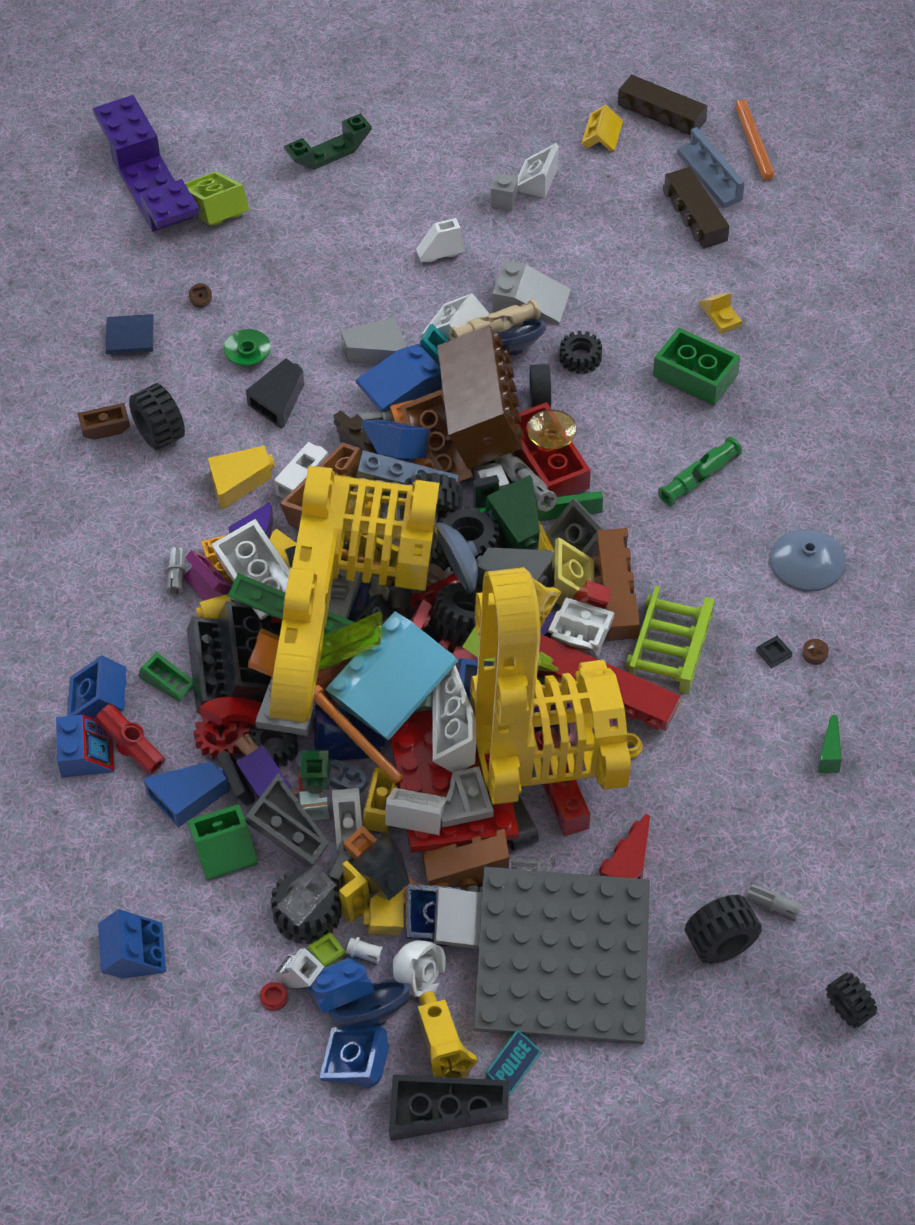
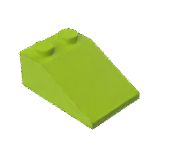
[185,171,250,226]

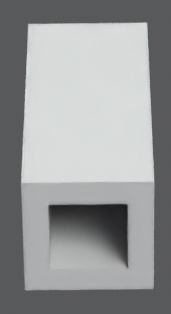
[274,442,328,499]

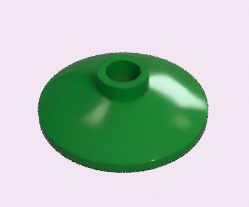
[224,329,271,366]

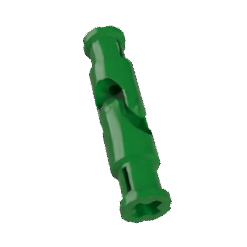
[658,436,742,507]

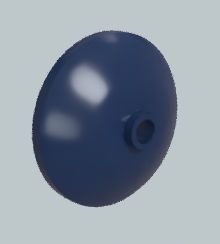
[499,319,546,355]
[329,979,412,1028]

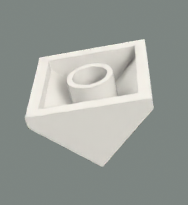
[518,143,559,198]
[385,788,446,835]

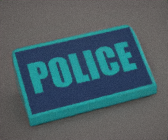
[486,1030,541,1097]

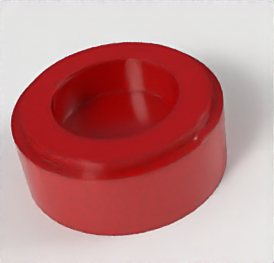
[259,982,288,1011]

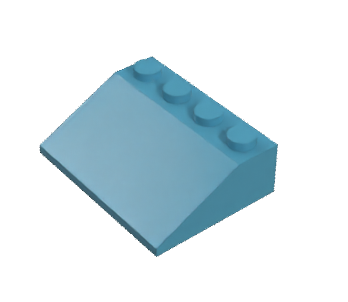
[325,611,458,740]

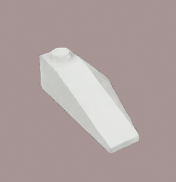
[433,665,476,773]

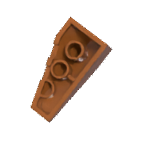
[400,389,473,483]

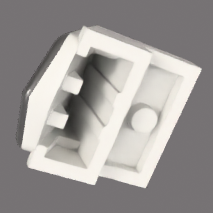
[548,598,614,659]

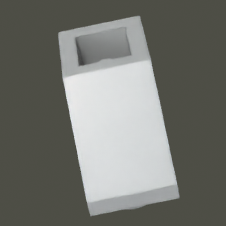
[416,218,465,262]

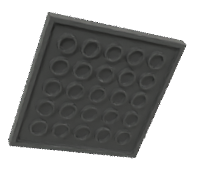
[474,867,650,1044]

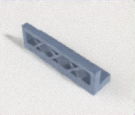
[677,127,744,208]

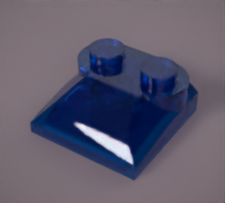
[405,884,460,947]

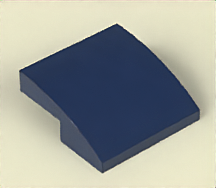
[106,314,154,354]

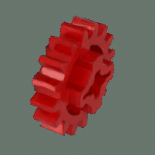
[193,716,251,761]

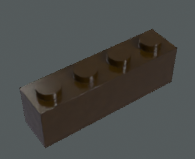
[618,74,708,135]
[663,167,729,249]

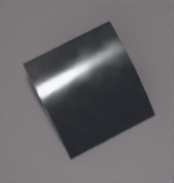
[187,601,282,713]

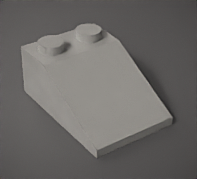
[492,261,571,324]

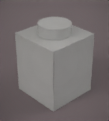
[491,173,518,211]

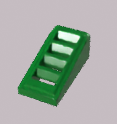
[138,651,193,702]
[818,715,842,773]

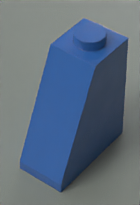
[143,761,229,828]

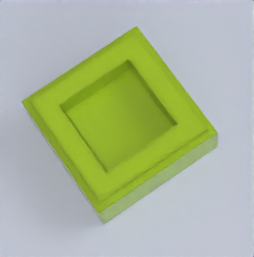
[308,932,347,968]

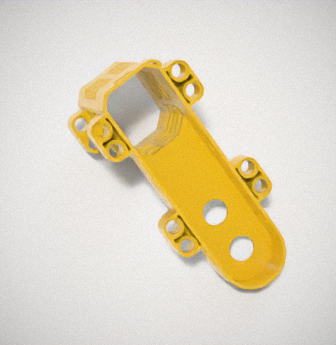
[269,465,439,723]
[470,567,631,805]

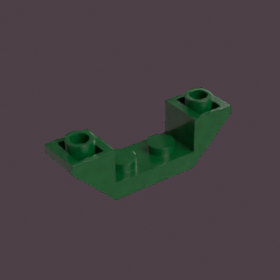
[284,113,372,170]

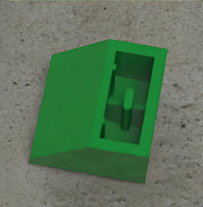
[187,804,258,881]

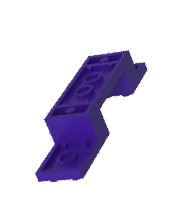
[92,95,200,232]

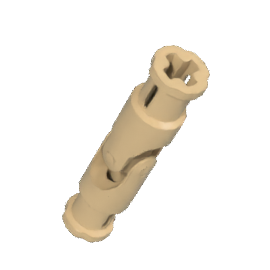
[449,299,541,340]

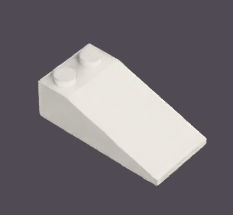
[212,519,290,620]

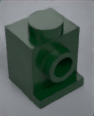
[300,751,331,794]

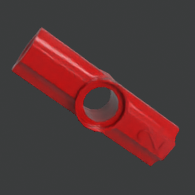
[95,705,166,775]

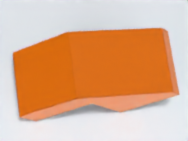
[248,628,280,677]

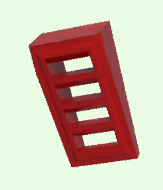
[571,580,610,608]

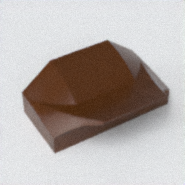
[77,403,130,440]

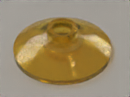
[528,410,577,449]

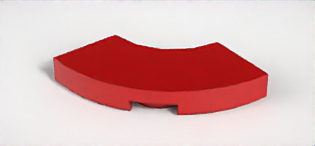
[198,697,262,726]

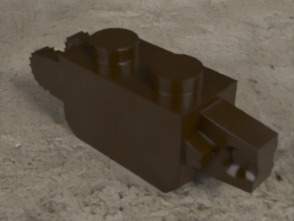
[333,411,386,456]

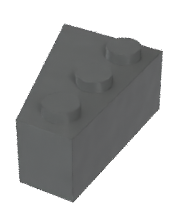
[245,773,329,867]

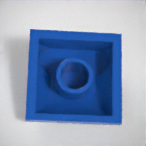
[306,958,374,1014]
[319,1026,389,1088]

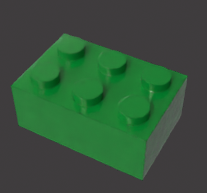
[653,327,740,405]

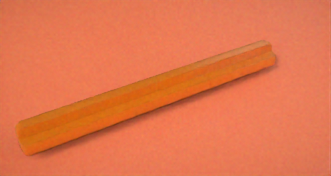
[735,99,774,181]

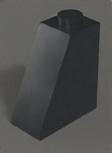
[246,358,304,429]
[350,832,410,901]

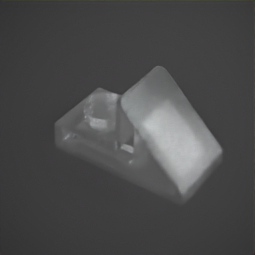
[277,866,336,926]

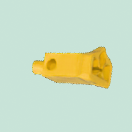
[418,991,478,1078]

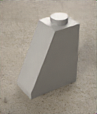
[338,317,407,364]

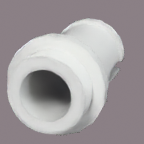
[346,937,383,964]

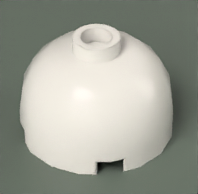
[393,940,446,997]

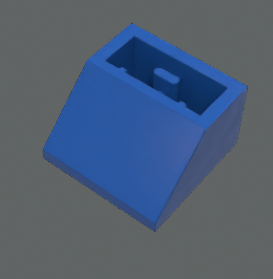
[98,909,166,979]

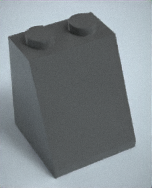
[476,548,555,588]

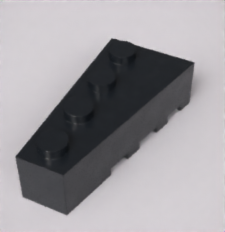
[389,1075,510,1141]

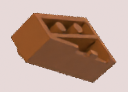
[423,829,509,895]

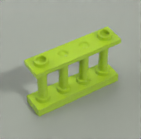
[625,585,715,694]

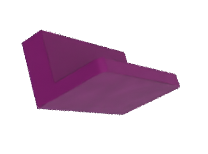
[184,550,232,601]

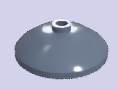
[434,522,478,594]
[770,529,846,591]

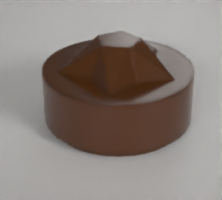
[189,283,212,307]
[802,639,829,665]

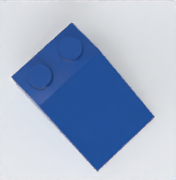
[355,344,442,412]

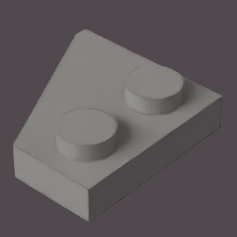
[441,767,494,828]

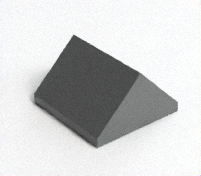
[546,499,605,558]

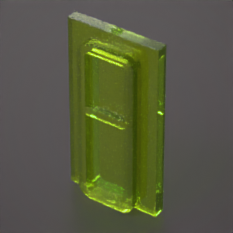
[319,611,383,671]

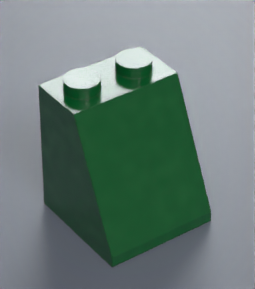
[485,475,540,550]

